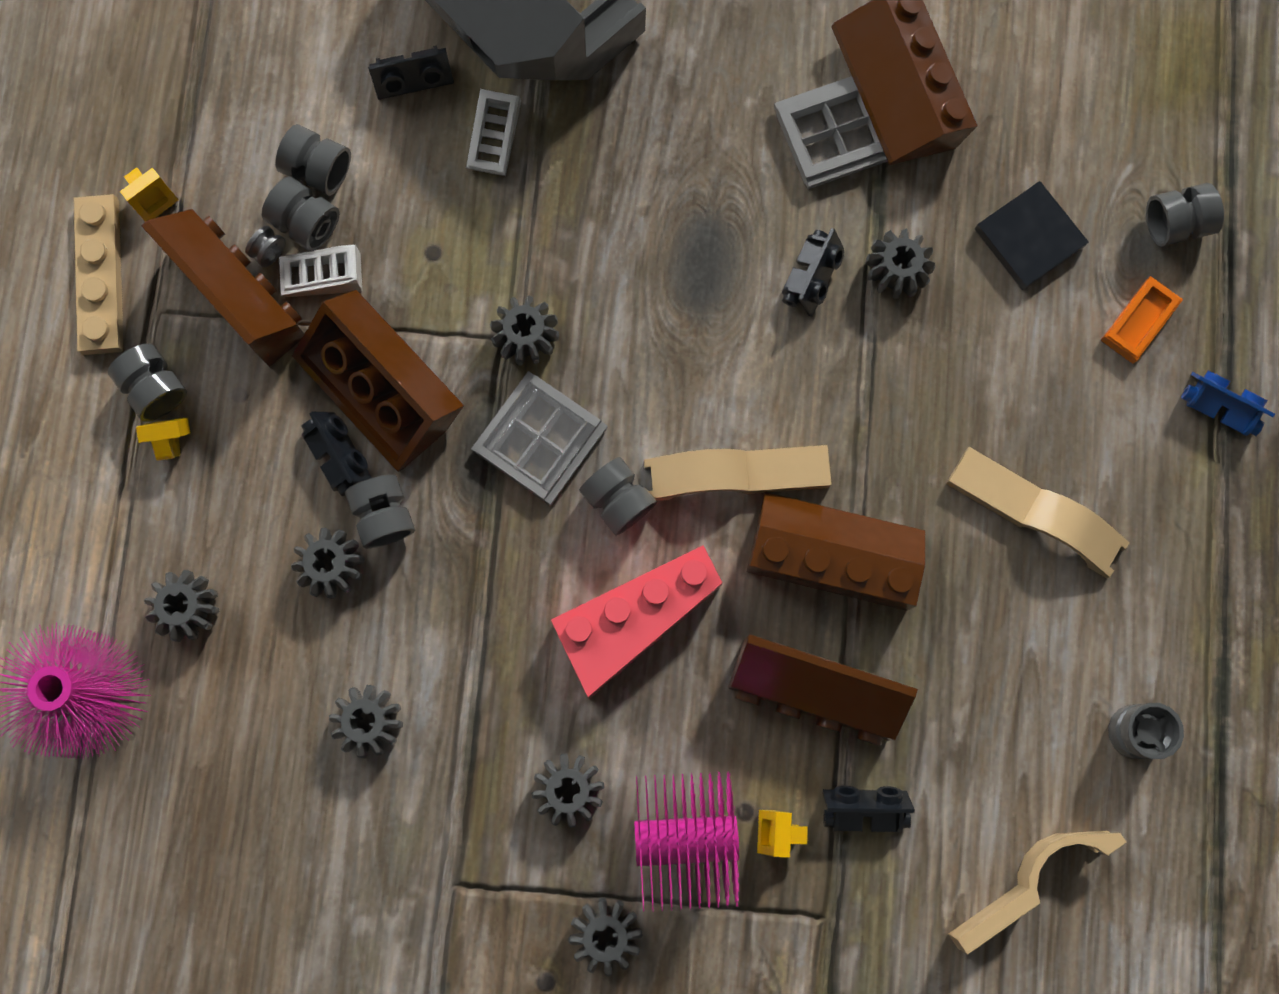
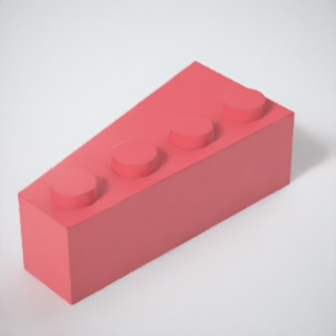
[551,545,722,699]

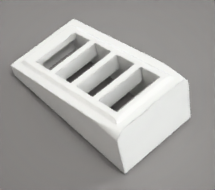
[466,89,521,176]
[279,245,362,298]

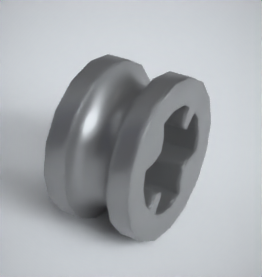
[245,226,286,267]

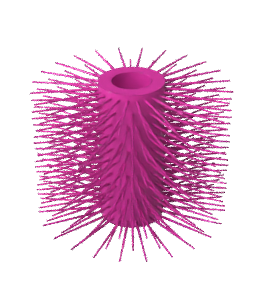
[0,622,151,759]
[634,771,739,912]

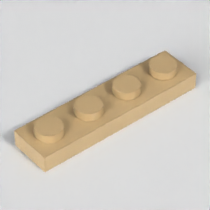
[74,194,124,355]

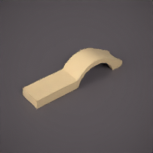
[644,445,832,501]
[946,447,1130,578]
[948,831,1127,955]

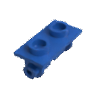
[1181,370,1275,436]

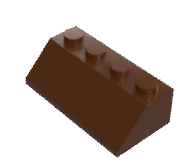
[831,0,978,165]
[141,209,304,367]
[292,290,464,472]
[746,492,925,611]
[728,634,918,746]

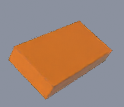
[1101,276,1183,364]

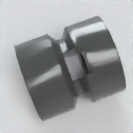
[275,124,351,196]
[261,176,340,251]
[1146,183,1224,247]
[108,343,187,421]
[579,457,657,536]
[345,475,416,549]
[1108,703,1184,759]

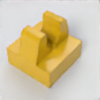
[120,167,179,222]
[135,417,191,461]
[757,810,808,857]

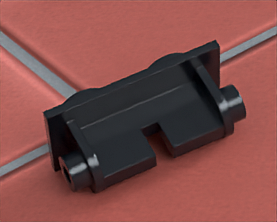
[368,45,454,100]
[782,228,844,317]
[301,411,372,496]
[822,785,915,832]

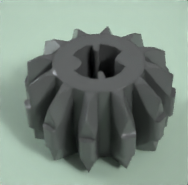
[865,228,935,299]
[490,295,559,366]
[291,527,365,599]
[144,570,220,642]
[329,685,403,758]
[532,753,605,828]
[568,898,643,976]

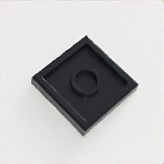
[975,181,1089,290]

